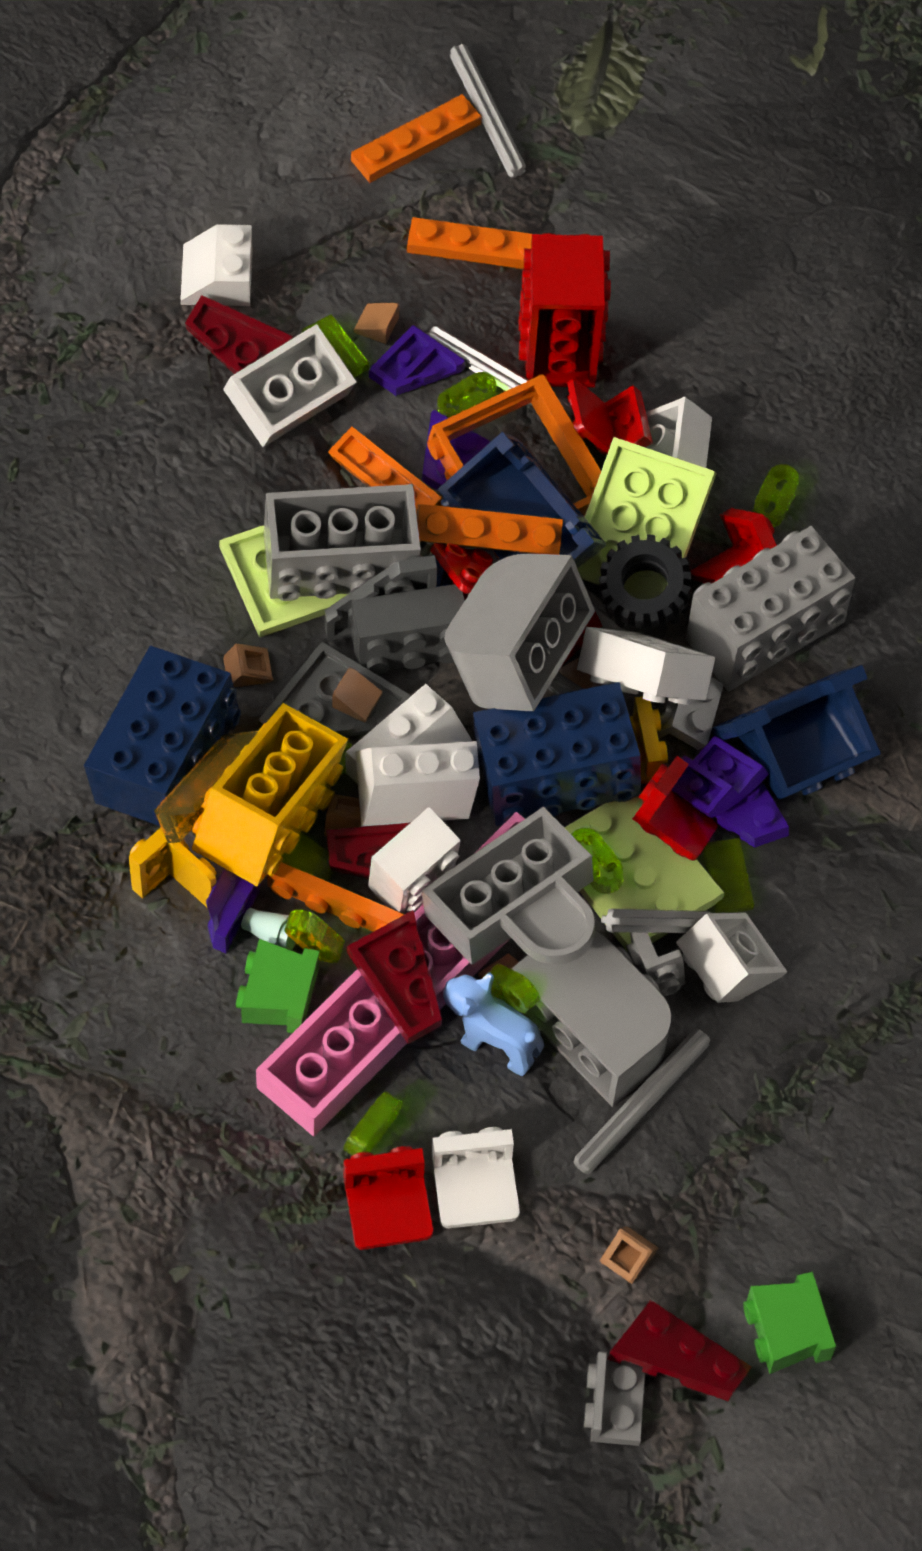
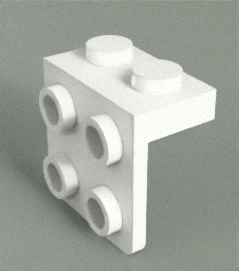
[432,1127,520,1229]

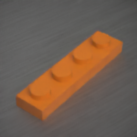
[351,94,481,183]
[407,217,532,269]
[328,427,443,515]
[417,504,563,555]
[267,862,405,932]

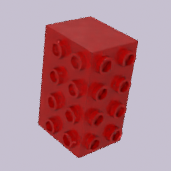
[518,233,611,388]

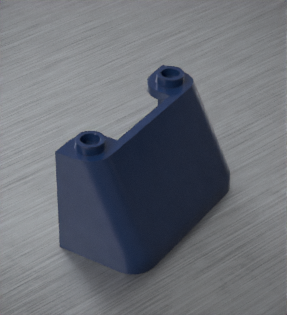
[437,431,606,568]

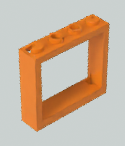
[427,374,601,559]

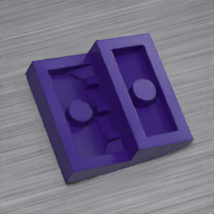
[671,736,769,818]

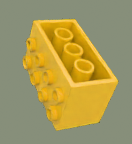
[191,703,348,886]

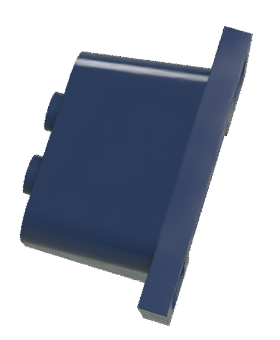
[711,665,881,799]

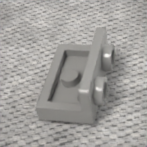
[657,677,724,750]
[626,932,686,996]

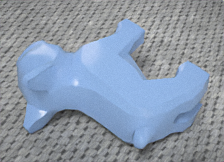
[443,972,544,1076]

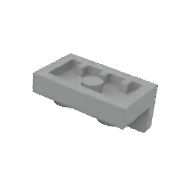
[584,1352,645,1446]

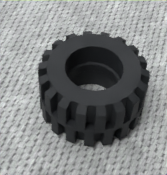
[599,534,692,635]

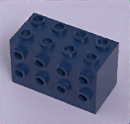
[84,646,241,832]
[473,682,642,826]

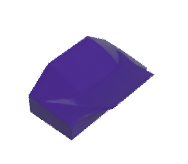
[206,870,260,954]

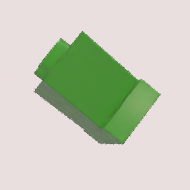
[236,939,319,1033]
[743,1272,836,1374]

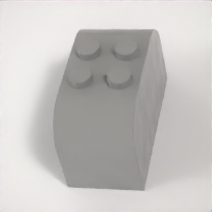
[444,554,595,711]
[509,931,671,1107]

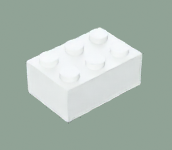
[223,324,356,447]
[577,627,715,705]
[368,807,461,914]

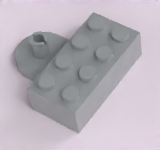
[421,807,595,965]

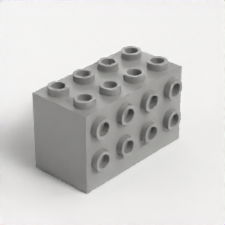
[264,484,421,601]
[686,526,855,692]

